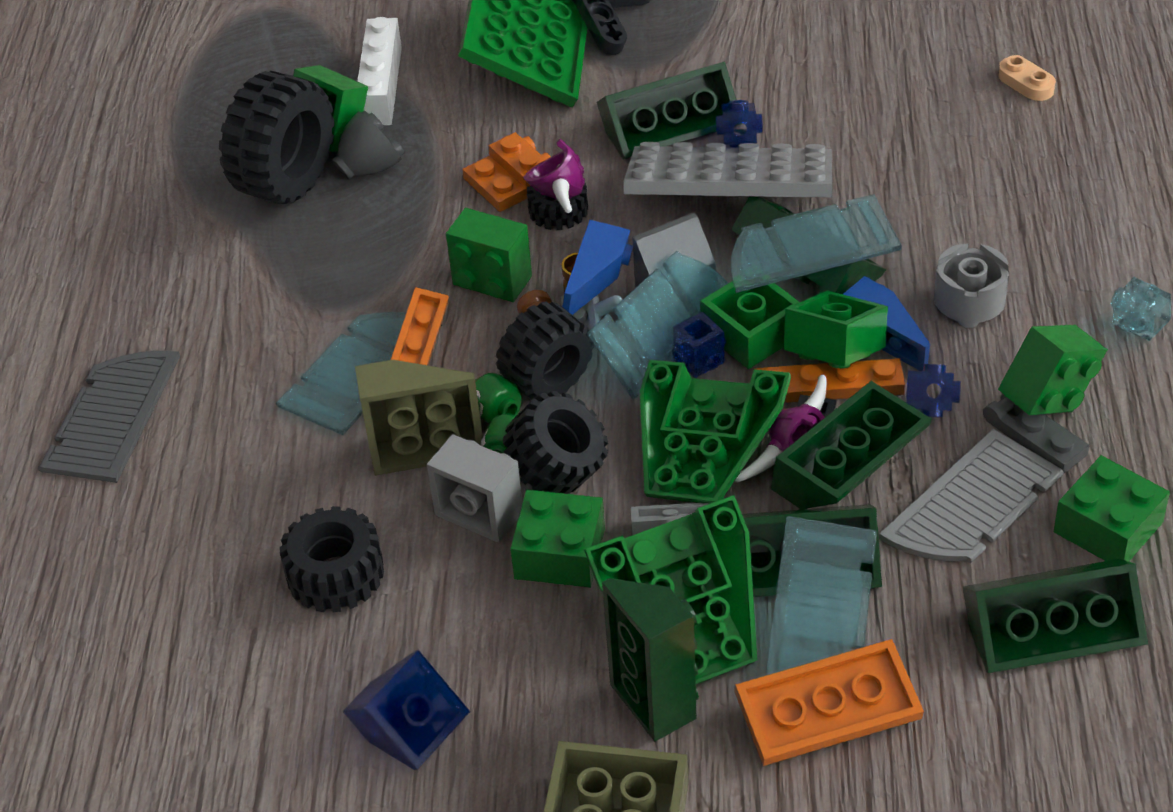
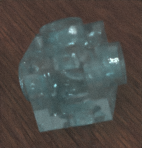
[1111,277,1171,341]

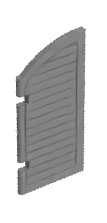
[879,429,1064,563]

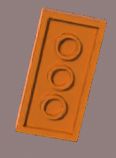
[734,639,924,766]

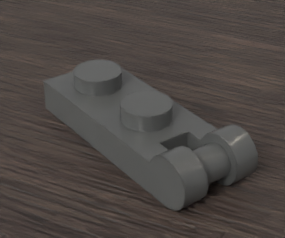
[983,394,1089,473]

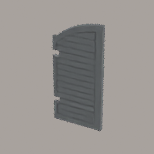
[38,351,180,483]

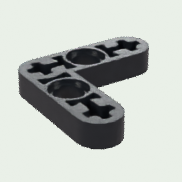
[573,0,651,55]

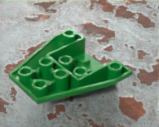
[640,360,791,504]
[584,495,758,684]

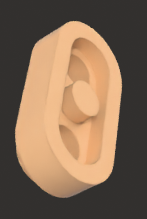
[998,55,1056,101]

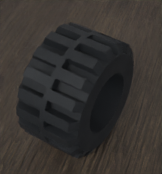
[496,302,594,400]
[503,391,608,494]
[280,506,384,612]

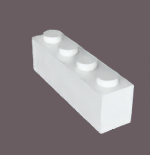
[357,17,402,125]

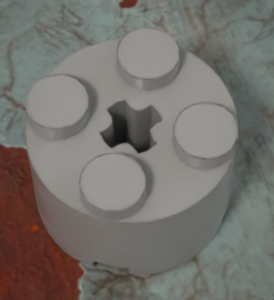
[934,243,1009,328]

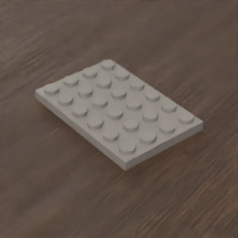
[624,142,832,198]

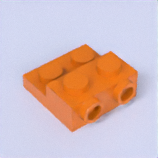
[462,132,551,212]

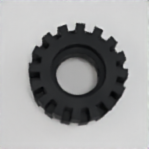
[527,183,588,230]

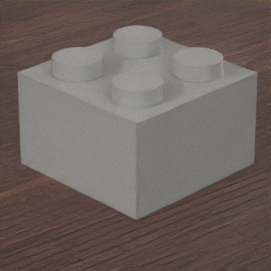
[427,434,523,543]

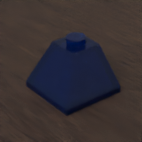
[343,650,470,770]

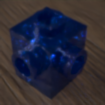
[716,100,763,148]
[672,312,726,378]
[906,364,961,417]

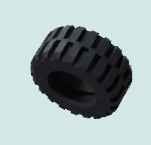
[219,71,334,204]

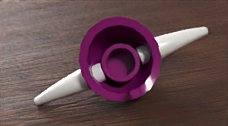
[523,139,585,213]
[735,375,827,482]

